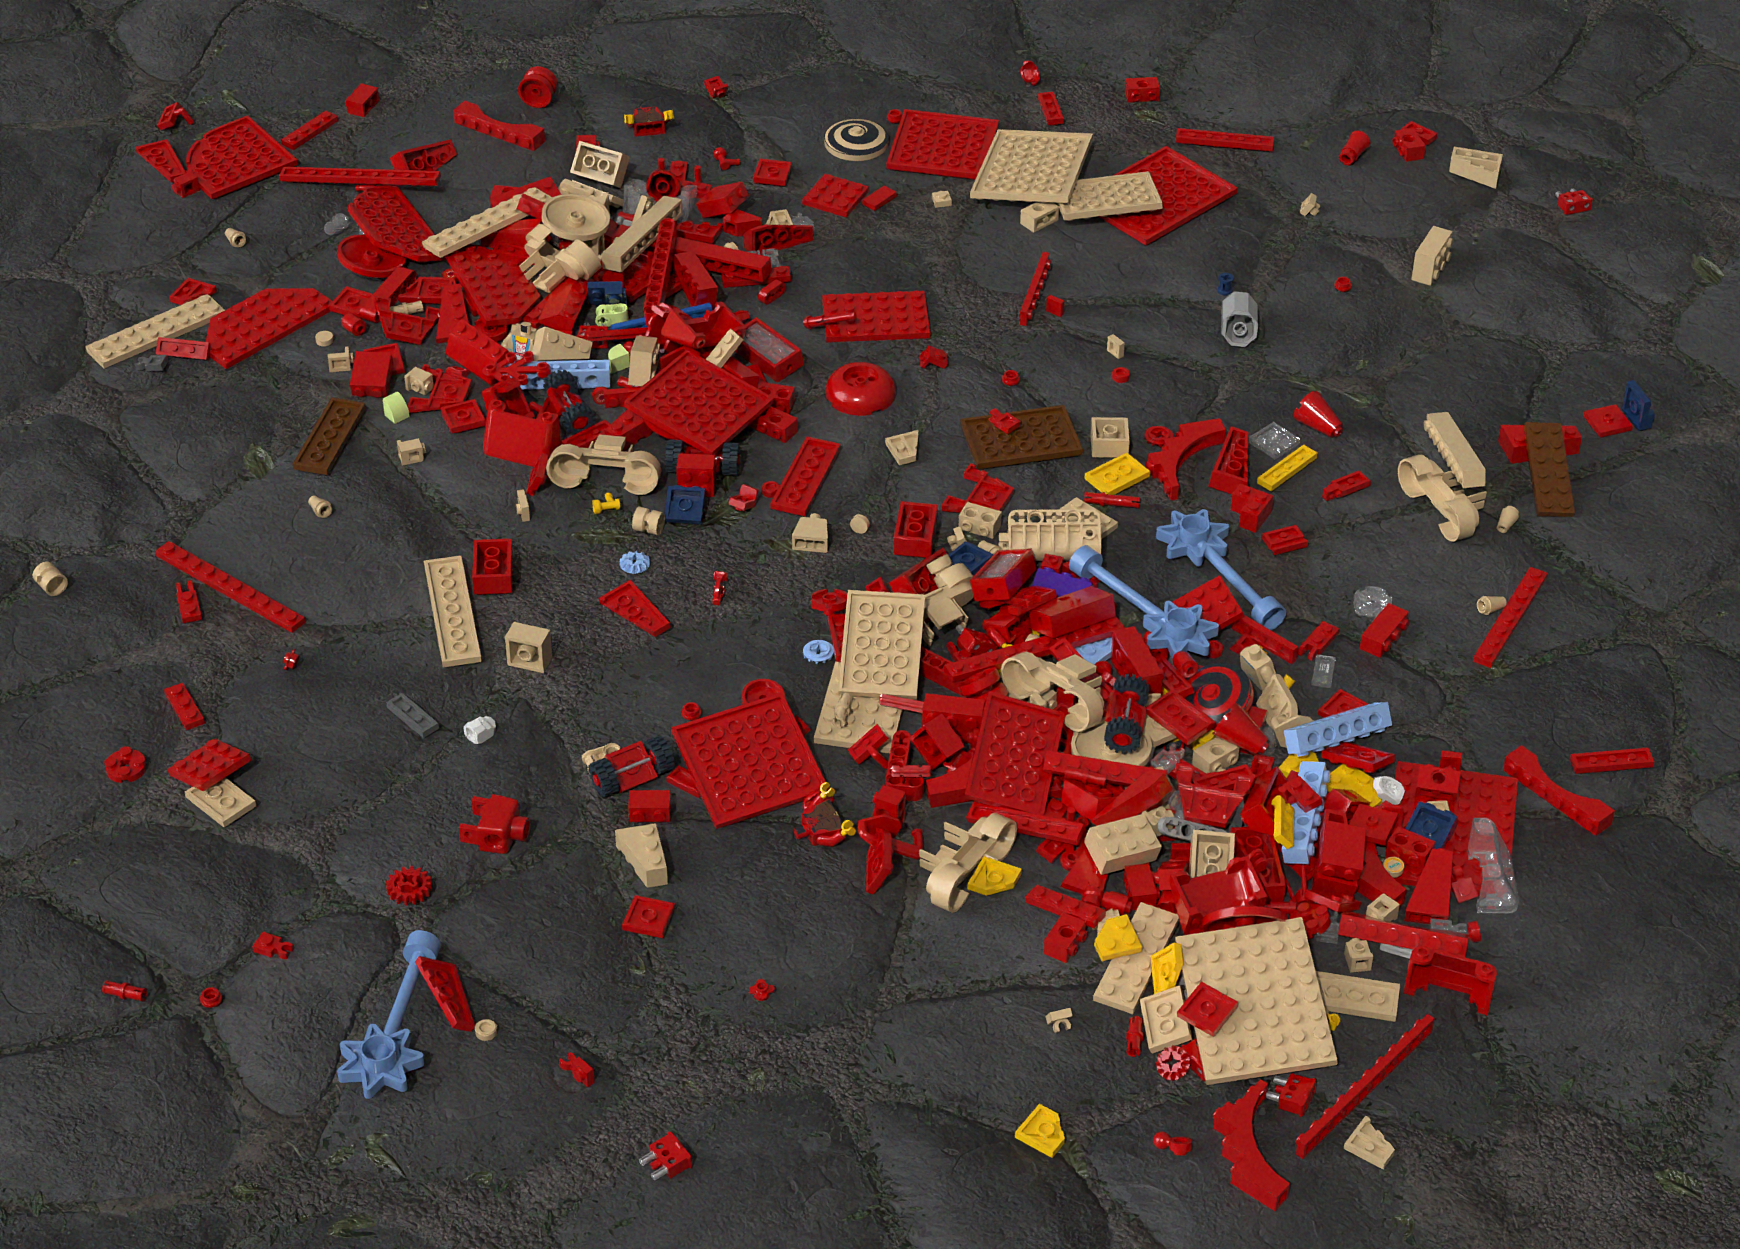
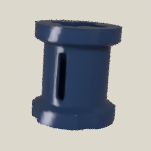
[1217,273,1234,296]

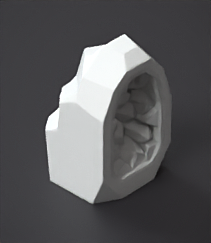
[464,716,496,744]
[1373,776,1405,805]

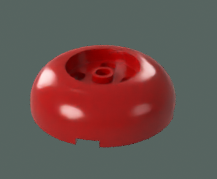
[825,362,896,416]

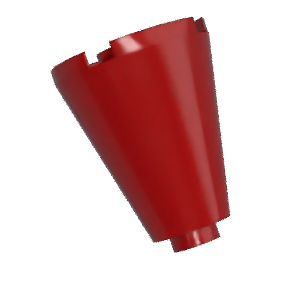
[646,168,679,202]
[1293,391,1343,438]
[1212,702,1269,755]

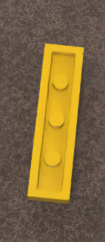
[1257,445,1318,491]

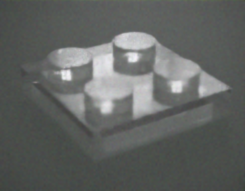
[1248,422,1300,460]

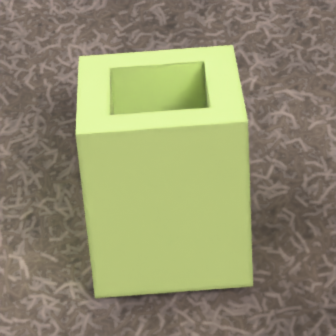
[608,344,630,374]
[383,391,410,424]

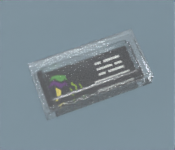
[1311,655,1336,688]

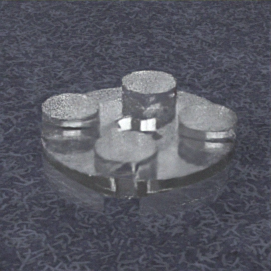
[1353,586,1392,618]

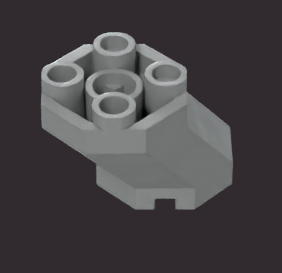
[1221,291,1258,347]

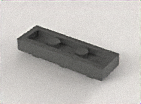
[386,693,439,738]

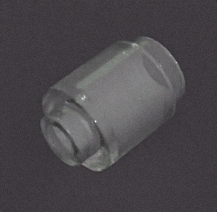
[1259,726,1278,756]

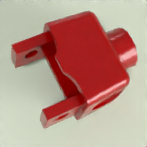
[639,303,693,353]
[482,377,534,418]
[459,794,530,854]

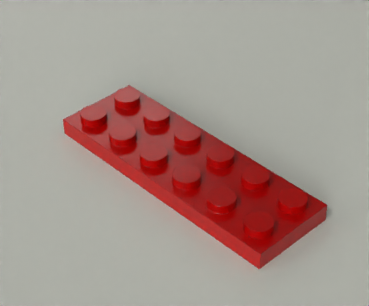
[770,436,841,516]

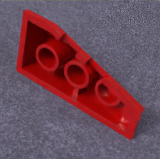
[743,224,813,255]

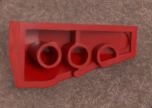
[390,139,457,171]
[889,547,947,595]
[1092,768,1173,826]

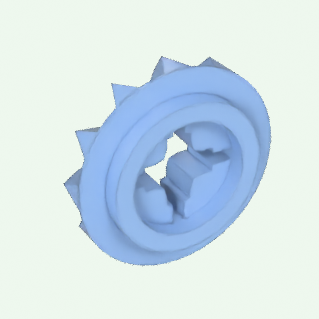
[620,551,650,574]
[803,640,834,664]

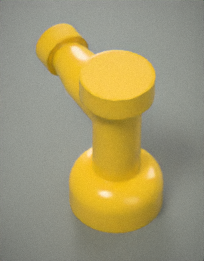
[592,493,620,515]

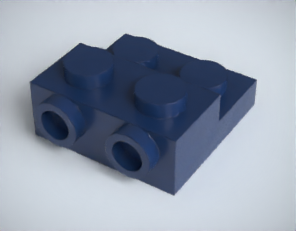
[588,281,627,306]
[1622,380,1655,431]
[665,485,706,524]
[948,541,994,576]
[1405,801,1458,849]

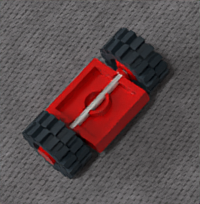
[543,370,596,436]
[666,439,740,476]
[1104,674,1149,754]
[588,735,675,797]

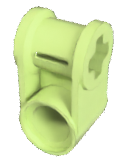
[595,303,629,327]

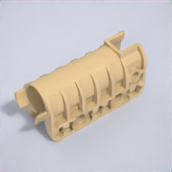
[999,509,1101,561]

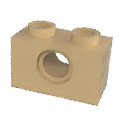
[1020,201,1059,233]
[1192,737,1239,773]

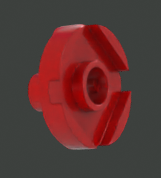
[473,318,507,342]
[811,589,848,615]
[104,746,146,783]
[1289,902,1331,939]

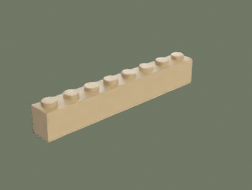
[601,196,682,272]
[1424,412,1485,488]

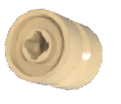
[632,507,665,536]
[926,554,952,588]
[32,562,68,596]

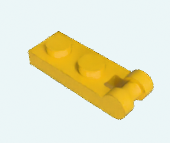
[1272,795,1294,849]

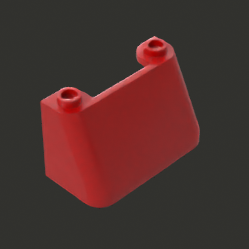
[661,302,747,349]
[483,399,561,467]
[1169,856,1267,935]
[1404,946,1497,1016]

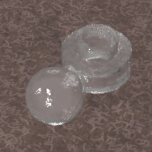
[324,213,349,235]
[1168,791,1185,826]

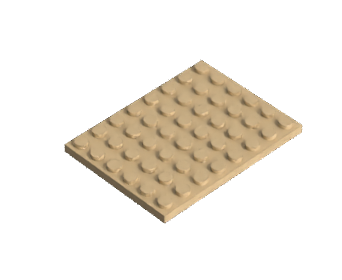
[970,129,1093,204]
[1175,917,1337,1085]

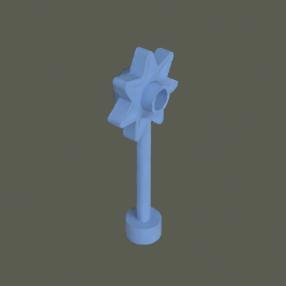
[1156,509,1286,630]
[1069,545,1219,659]
[337,930,441,1099]

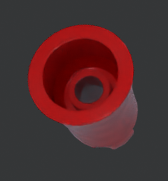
[1339,131,1371,165]

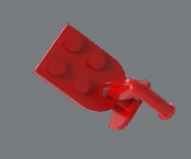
[858,814,923,895]

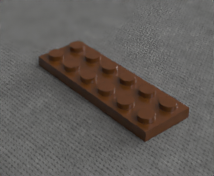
[293,397,366,475]
[1524,422,1575,517]

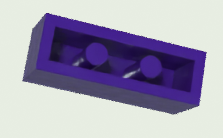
[1032,567,1094,599]

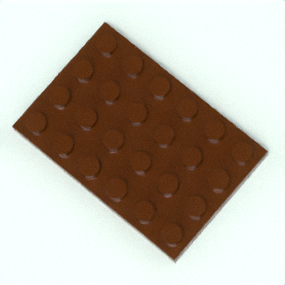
[960,405,1083,469]

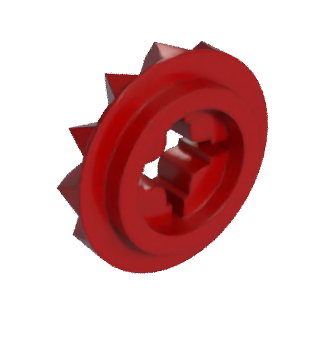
[1144,426,1173,447]
[1155,1045,1190,1080]

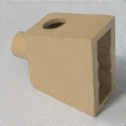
[792,513,828,553]

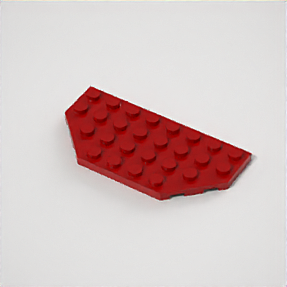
[347,185,447,262]
[445,244,540,327]
[206,288,332,369]

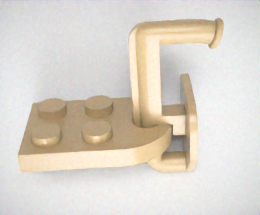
[1256,674,1328,748]

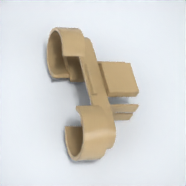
[519,224,601,293]
[546,435,661,495]
[1398,455,1487,542]
[896,563,974,647]
[1001,652,1104,732]
[919,813,1017,913]

